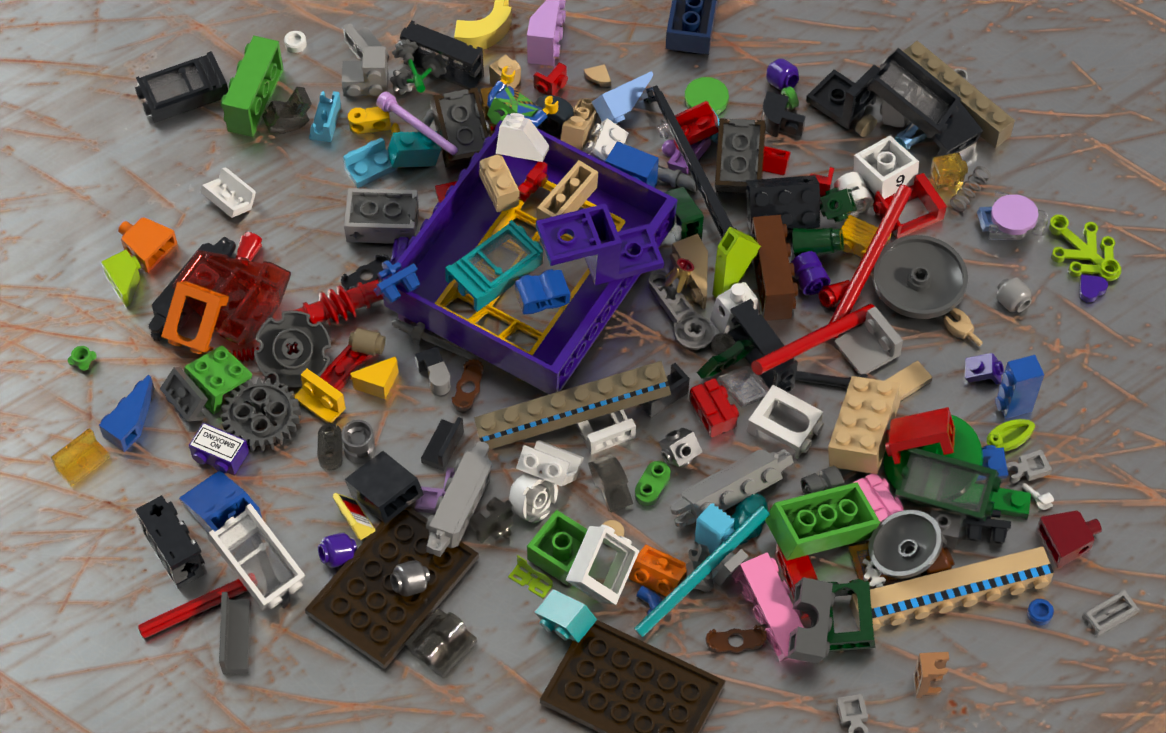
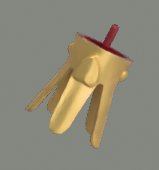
[665,258,694,293]

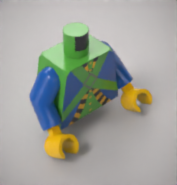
[487,66,558,128]

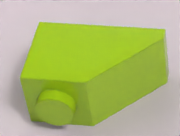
[101,249,141,308]

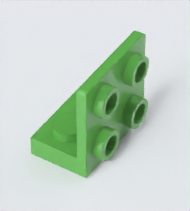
[184,346,252,415]

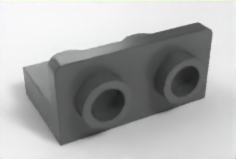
[160,367,208,421]

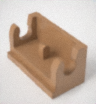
[913,652,949,698]

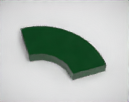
[697,340,755,379]

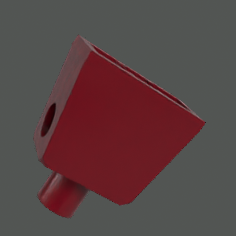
[1036,510,1102,568]

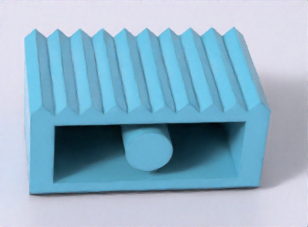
[694,503,735,554]

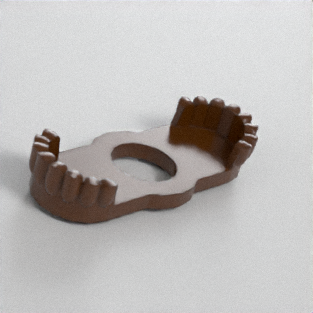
[452,359,484,412]
[706,625,767,653]

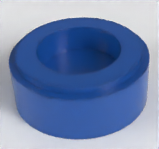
[1027,599,1054,626]

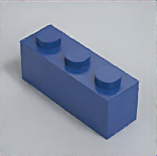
[995,355,1044,419]

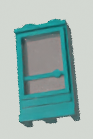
[445,220,544,312]

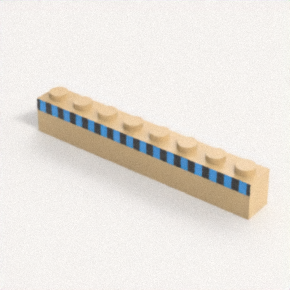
[849,546,1054,631]

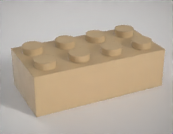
[828,376,900,475]

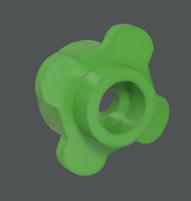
[68,346,97,371]

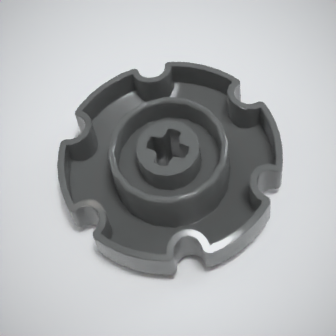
[254,311,331,388]

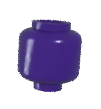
[766,59,799,91]
[318,533,357,568]

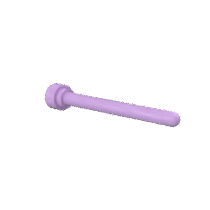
[376,92,458,155]

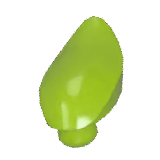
[986,419,1035,451]

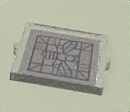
[717,366,769,408]

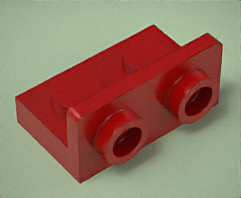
[674,101,719,150]

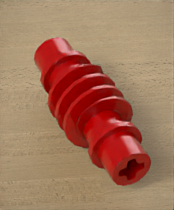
[293,279,384,327]

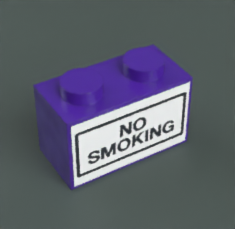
[189,422,249,476]

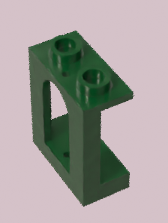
[827,579,876,652]

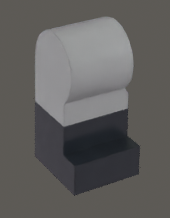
[415,346,451,396]

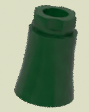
[792,228,844,257]

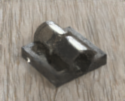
[404,608,477,678]

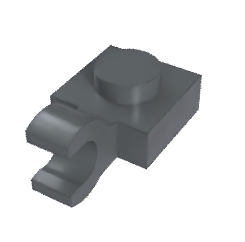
[686,544,714,592]

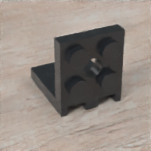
[806,65,880,129]

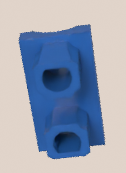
[373,260,420,304]

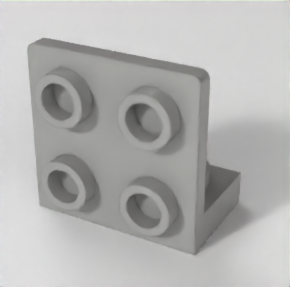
[834,307,903,375]

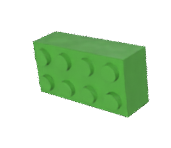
[221,35,283,137]
[765,482,880,560]

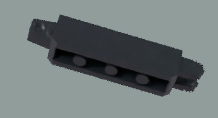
[148,237,236,341]

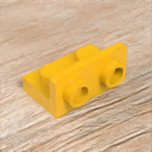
[294,368,346,424]

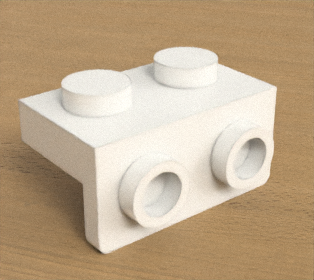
[583,118,629,162]
[200,167,256,218]

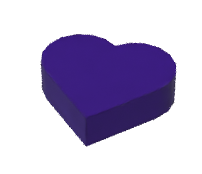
[1079,275,1108,302]

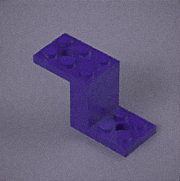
[536,203,664,285]

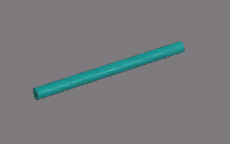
[634,506,770,638]

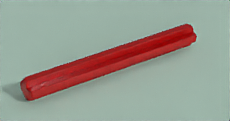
[138,573,258,638]

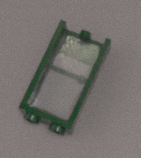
[895,448,1001,522]

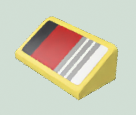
[333,493,375,540]

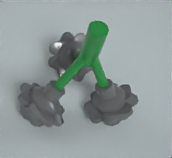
[390,39,447,95]

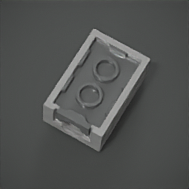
[344,188,419,243]

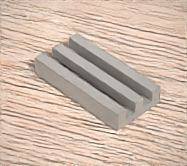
[1082,590,1140,637]

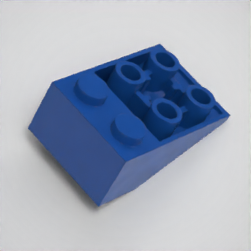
[179,471,262,534]

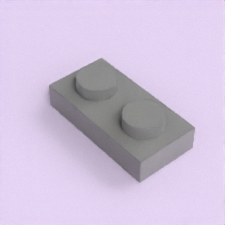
[713,549,748,586]

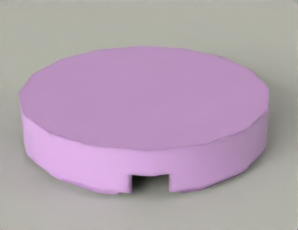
[991,194,1038,235]

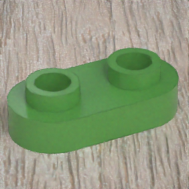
[635,461,671,506]

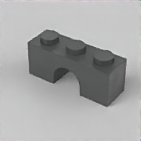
[787,577,835,664]

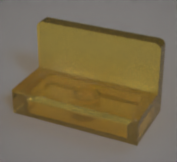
[51,428,110,487]

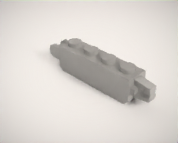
[426,441,492,557]
[670,449,794,528]

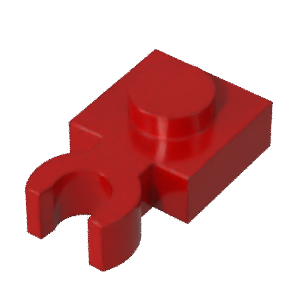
[518,161,549,203]

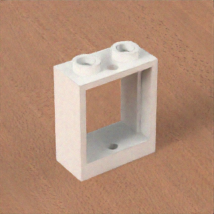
[566,524,640,605]

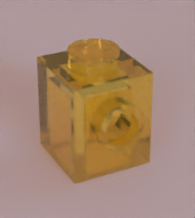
[930,153,968,189]

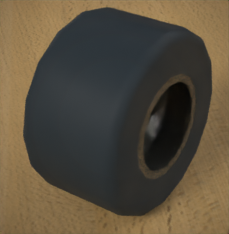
[535,95,574,136]

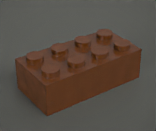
[751,215,798,321]

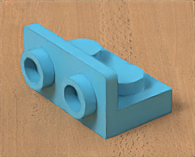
[343,138,397,188]

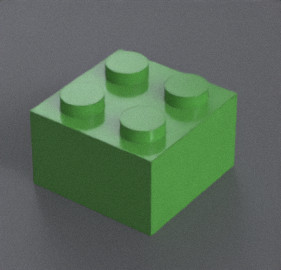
[527,510,588,586]

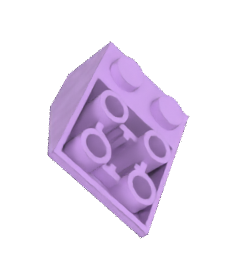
[527,0,566,66]

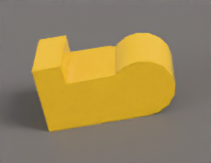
[348,107,391,134]

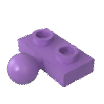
[662,137,711,174]

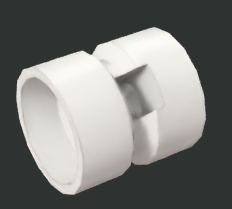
[834,172,873,215]

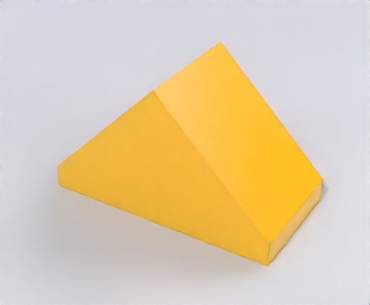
[350,356,399,399]

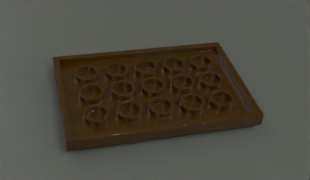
[305,506,479,669]
[540,620,726,733]

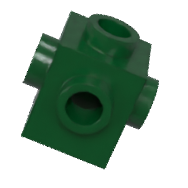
[820,187,858,223]

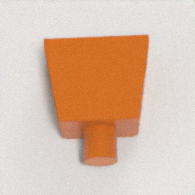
[118,217,177,273]

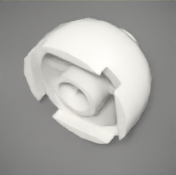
[509,473,558,523]

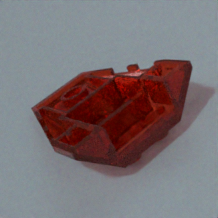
[172,250,291,346]

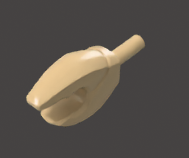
[943,308,983,346]

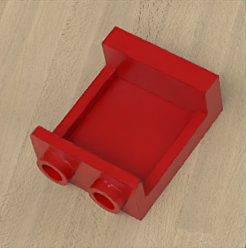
[886,407,955,464]

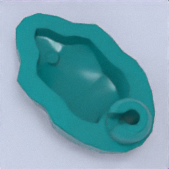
[731,493,769,545]

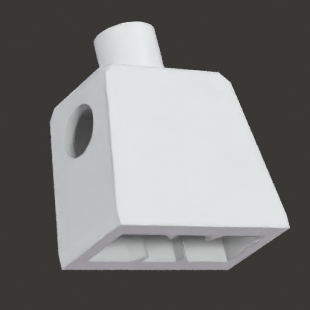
[710,282,760,336]

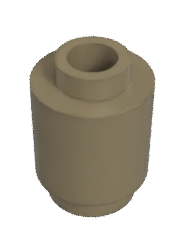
[349,328,386,356]

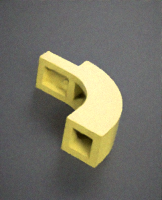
[454,0,512,49]

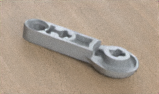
[649,270,715,350]

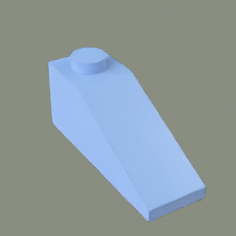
[592,71,653,124]

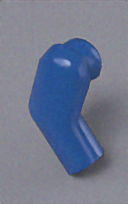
[636,586,662,615]

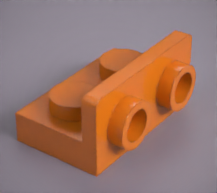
[629,544,687,597]

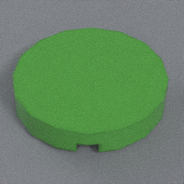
[685,77,729,115]

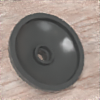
[869,510,943,578]

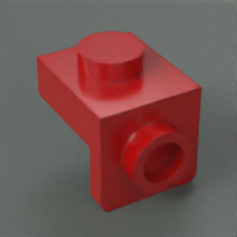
[533,62,568,96]

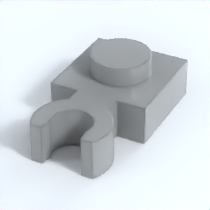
[1007,450,1052,483]
[836,694,869,733]

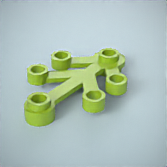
[1049,215,1121,281]

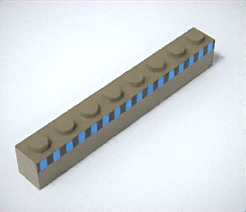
[474,361,671,450]

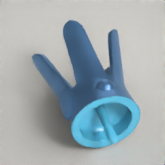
[895,122,928,150]

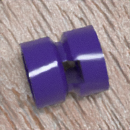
[791,251,831,296]

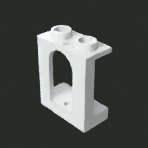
[747,385,824,459]
[576,410,636,454]
[516,440,584,486]

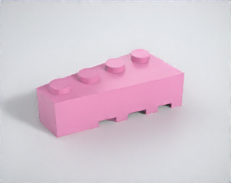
[732,552,807,662]

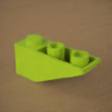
[712,227,761,298]

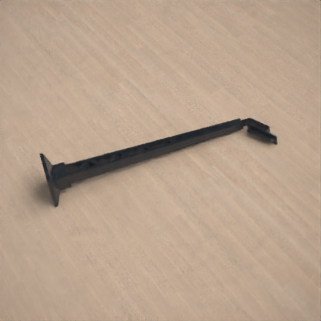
[643,85,755,240]

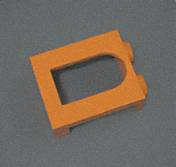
[161,281,229,354]

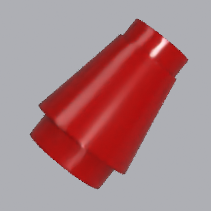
[234,232,262,268]
[818,280,850,308]

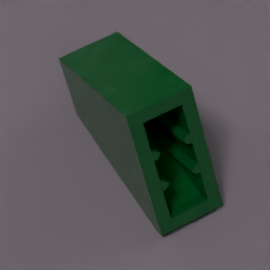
[664,187,704,241]

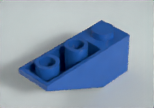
[99,375,155,452]

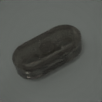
[317,423,343,471]

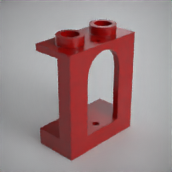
[873,173,947,239]

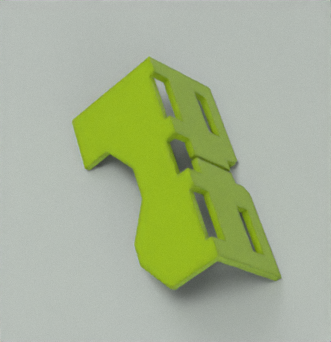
[508,555,553,599]

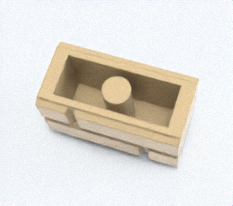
[479,154,519,212]

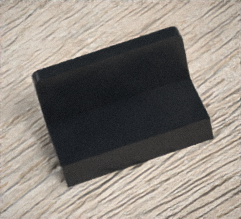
[421,417,464,471]

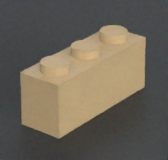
[537,160,598,220]

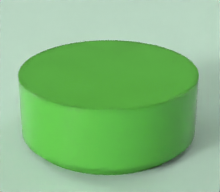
[781,86,799,110]

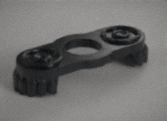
[341,254,391,291]

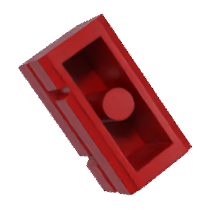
[689,379,739,438]

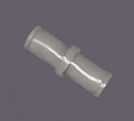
[658,165,698,192]

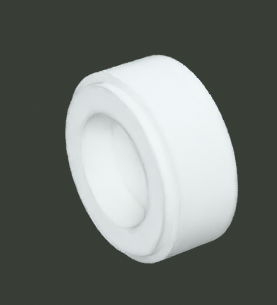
[284,31,307,53]

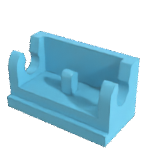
[309,91,341,142]

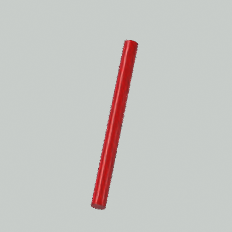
[829,185,912,340]
[751,304,875,375]

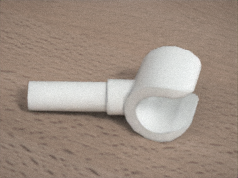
[1022,483,1054,510]

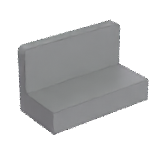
[343,23,389,61]

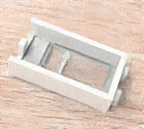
[208,503,305,610]

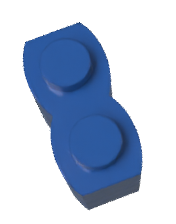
[514,269,571,314]

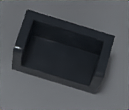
[639,363,690,418]

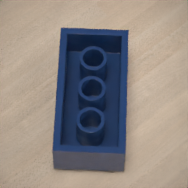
[665,0,718,55]

